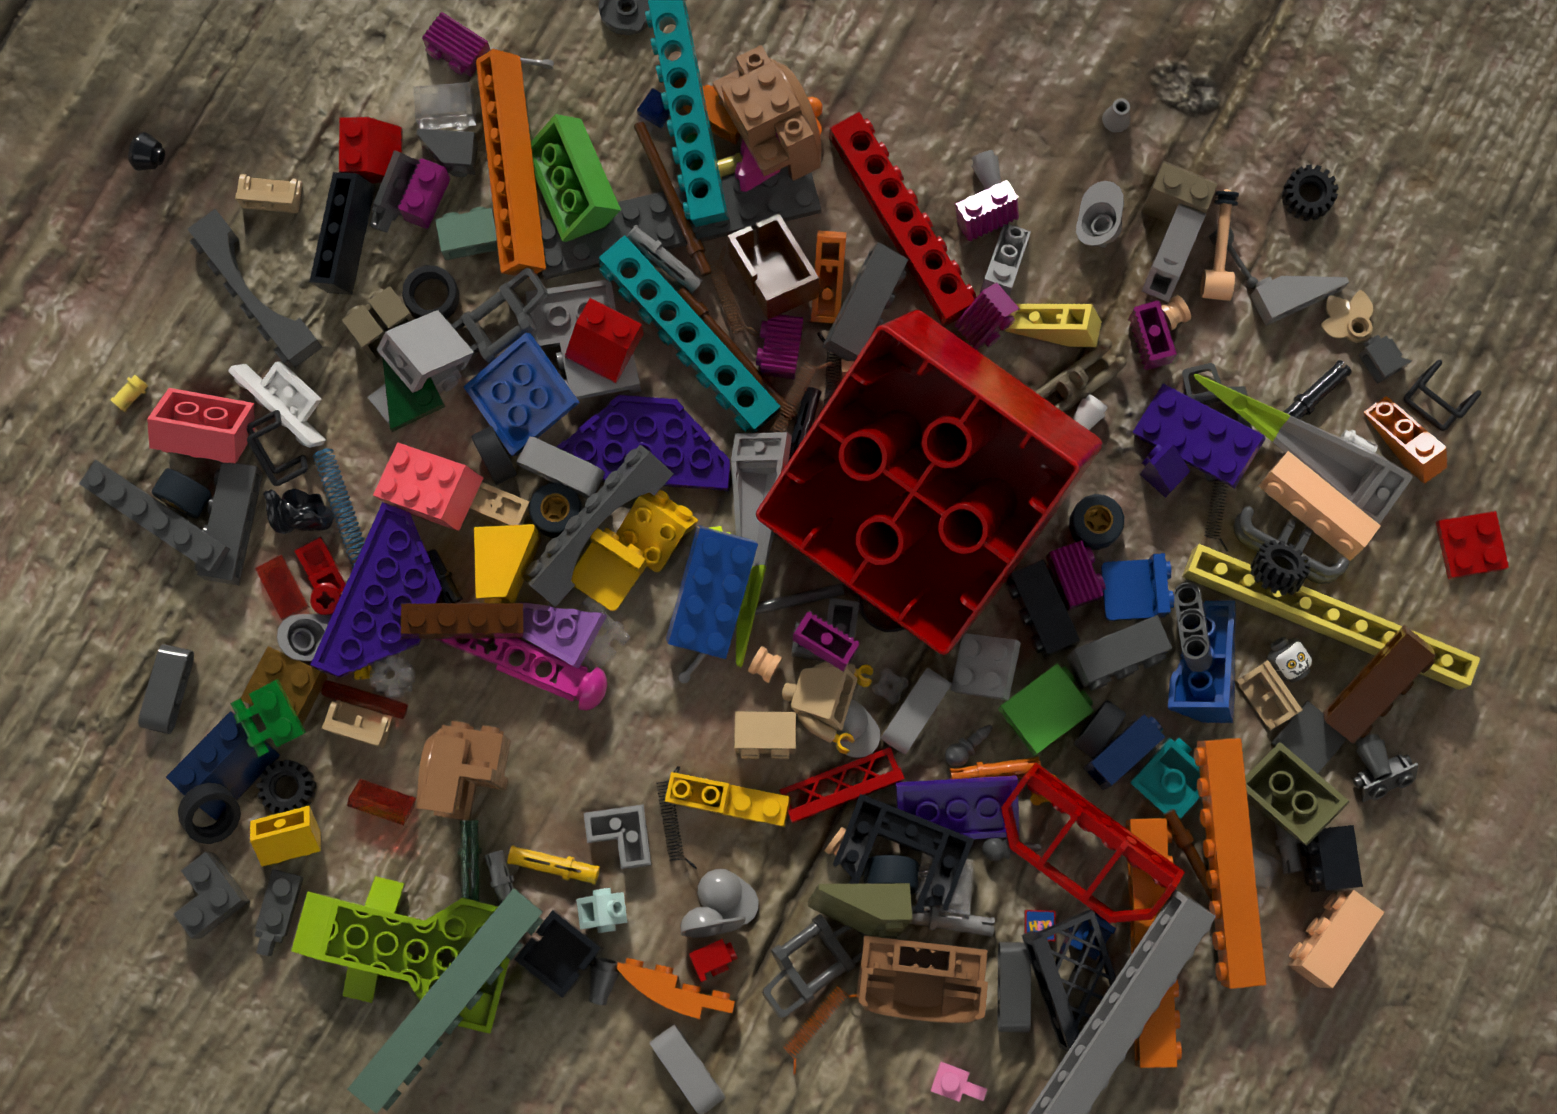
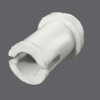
[1340,429,1378,453]

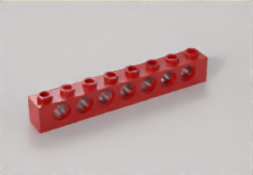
[829,112,977,327]

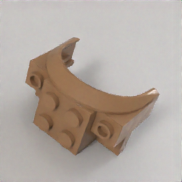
[712,45,821,181]
[416,721,511,821]
[856,936,988,1023]

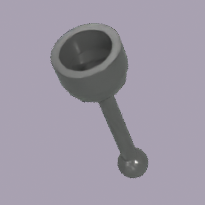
[1208,227,1258,289]

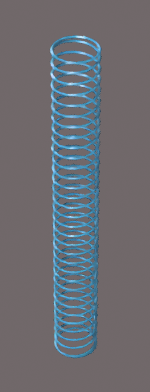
[313,449,364,569]

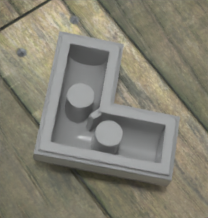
[584,805,652,869]

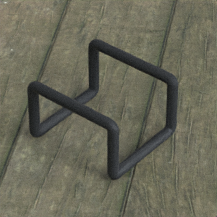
[1403,360,1482,431]
[247,410,308,486]

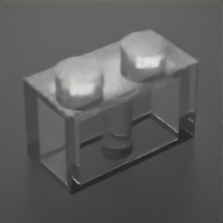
[413,82,476,130]

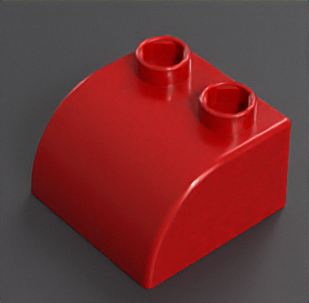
[756,310,1102,655]

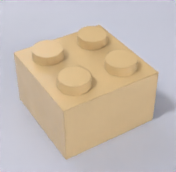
[734,711,796,759]

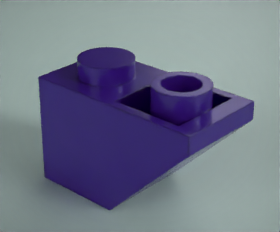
[1140,441,1190,498]

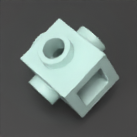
[576,888,627,933]

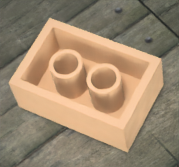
[1288,890,1384,988]

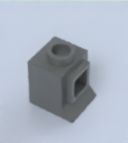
[1358,335,1412,384]

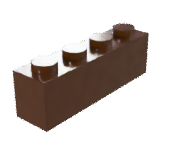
[401,603,523,639]
[1323,625,1436,744]

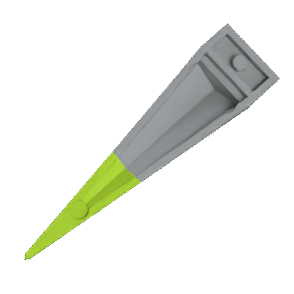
[1194,374,1413,524]
[731,432,792,668]

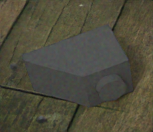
[417,129,478,177]

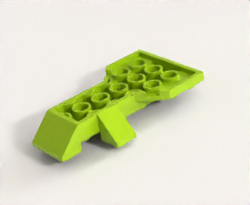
[291,876,510,1034]

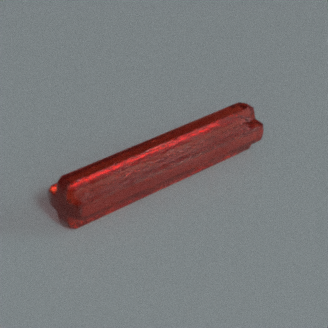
[321,680,408,719]

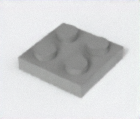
[951,633,1021,701]

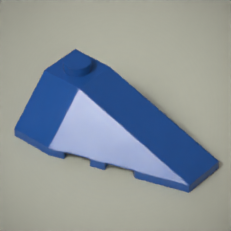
[1168,600,1236,723]

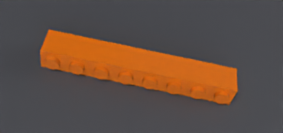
[476,49,546,278]
[1194,738,1266,989]
[1126,818,1182,1068]

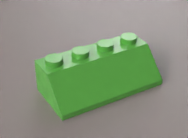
[531,114,621,242]

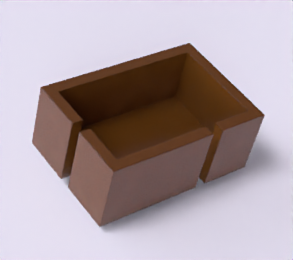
[728,213,819,320]

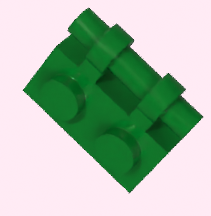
[230,679,306,757]

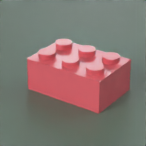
[147,388,255,464]
[373,442,483,531]

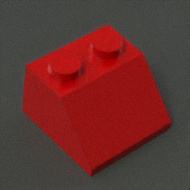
[339,117,403,183]
[565,298,644,384]

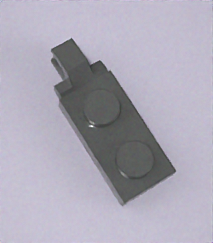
[369,150,420,233]
[255,869,304,956]

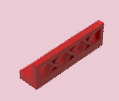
[779,747,905,824]

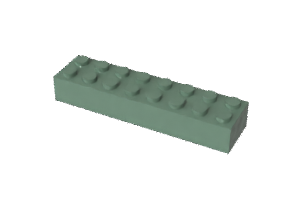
[347,888,544,1114]

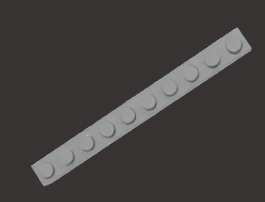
[1027,889,1216,1114]

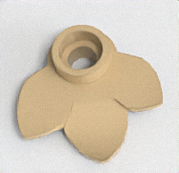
[1321,290,1373,343]

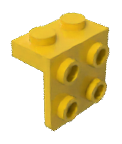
[616,489,699,572]
[571,528,647,611]

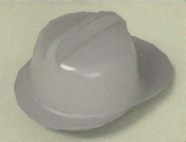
[1076,181,1124,248]
[277,614,332,661]

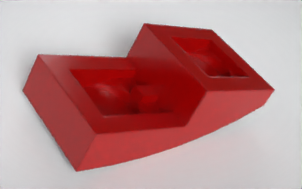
[294,536,346,603]

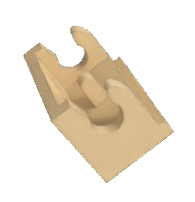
[235,174,303,213]
[468,482,530,526]
[1235,660,1302,731]
[321,700,394,749]

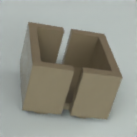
[342,286,414,363]

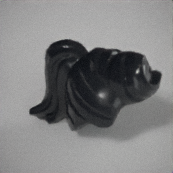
[263,489,334,534]

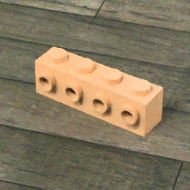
[1258,451,1381,561]

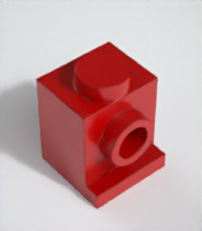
[689,938,738,982]

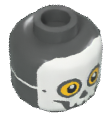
[1267,637,1312,683]

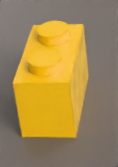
[250,805,321,867]

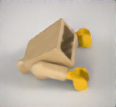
[782,661,873,754]

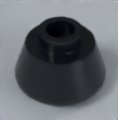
[128,132,165,171]

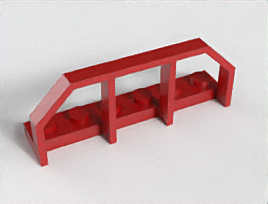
[1001,762,1185,923]

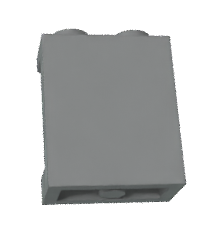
[377,310,474,393]
[556,341,641,400]

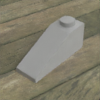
[1250,276,1349,326]

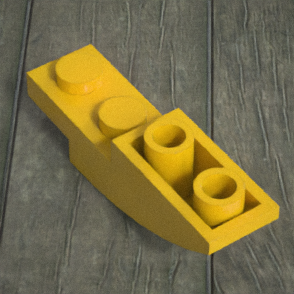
[665,772,791,827]

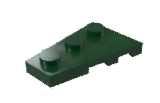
[380,340,445,432]

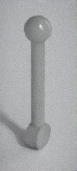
[520,58,554,69]
[678,653,707,683]

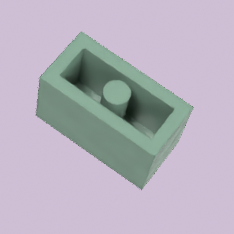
[435,207,498,260]

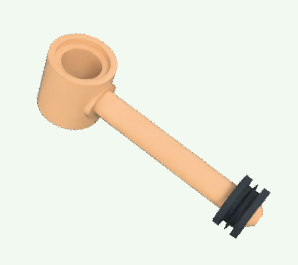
[1200,189,1239,301]

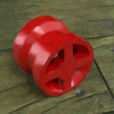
[310,582,341,615]

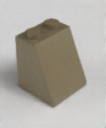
[1141,161,1218,223]

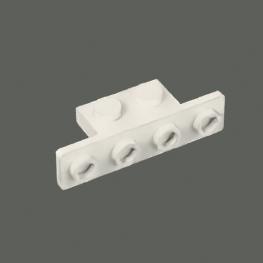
[228,361,326,448]

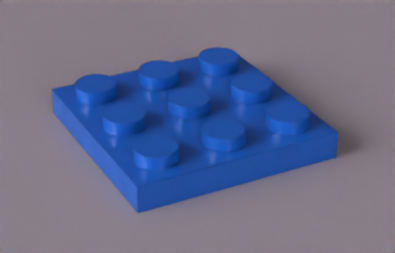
[463,333,580,456]

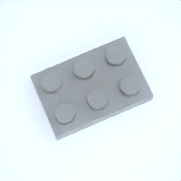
[526,280,616,349]

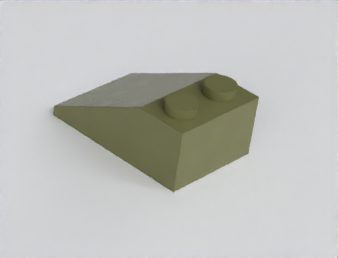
[1245,742,1349,846]
[808,883,913,939]

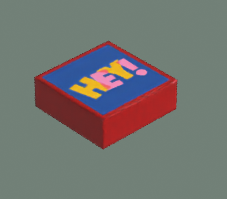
[1024,910,1056,941]

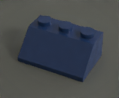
[166,711,281,821]

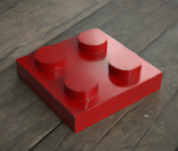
[1435,511,1509,579]

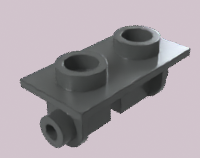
[1353,754,1418,802]

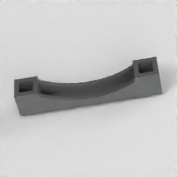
[188,209,323,368]
[522,445,674,607]

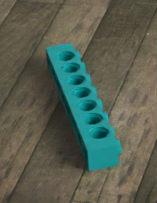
[645,0,729,227]
[599,235,781,433]

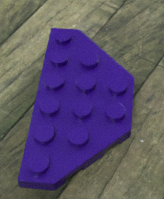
[556,395,730,491]
[310,502,443,678]

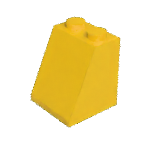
[474,524,541,603]

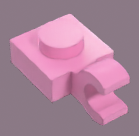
[930,1061,987,1102]

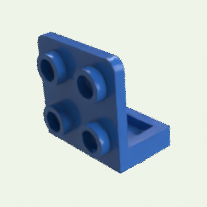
[1101,553,1174,621]

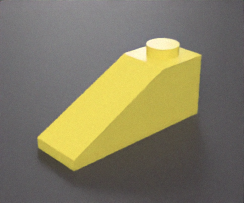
[1005,304,1102,347]

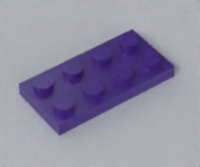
[1132,384,1266,489]
[896,776,1019,839]

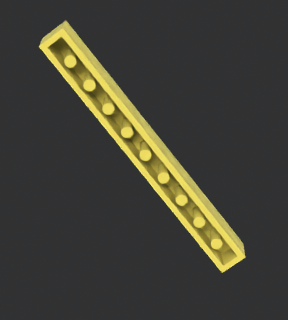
[1182,544,1480,690]

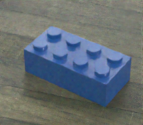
[666,525,758,659]

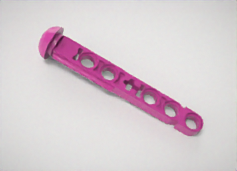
[435,638,607,711]

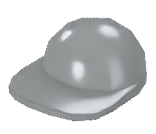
[834,699,881,758]
[697,869,759,925]
[680,907,746,938]

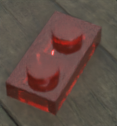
[255,554,310,620]
[347,779,416,826]

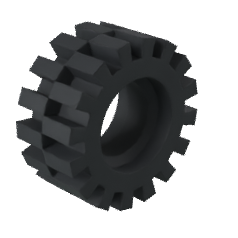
[1282,164,1338,221]
[1250,540,1311,596]
[257,760,316,813]

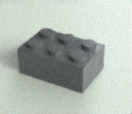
[1067,615,1172,691]

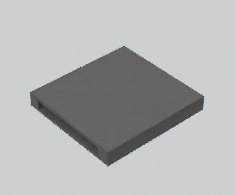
[1271,701,1347,774]

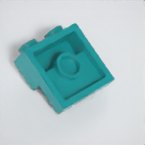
[1130,737,1200,819]

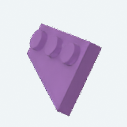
[519,602,607,668]

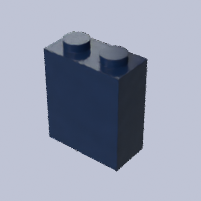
[1083,714,1165,790]

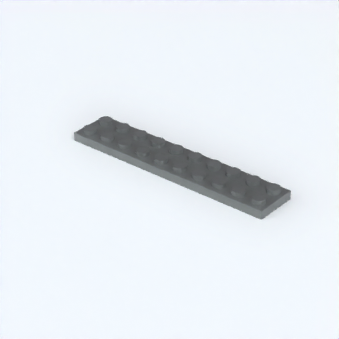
[540,166,821,280]

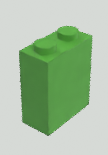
[998,663,1094,756]

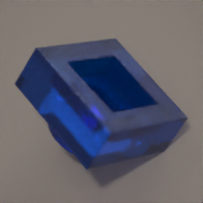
[637,88,670,128]

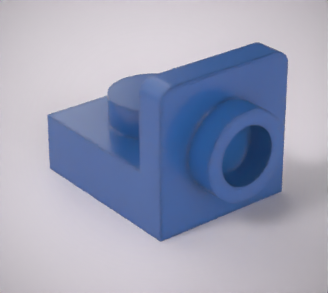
[1070,913,1117,960]

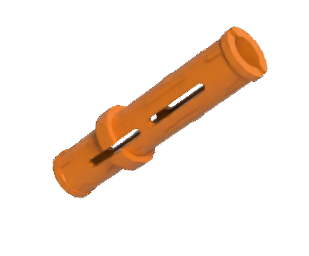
[949,756,1041,779]

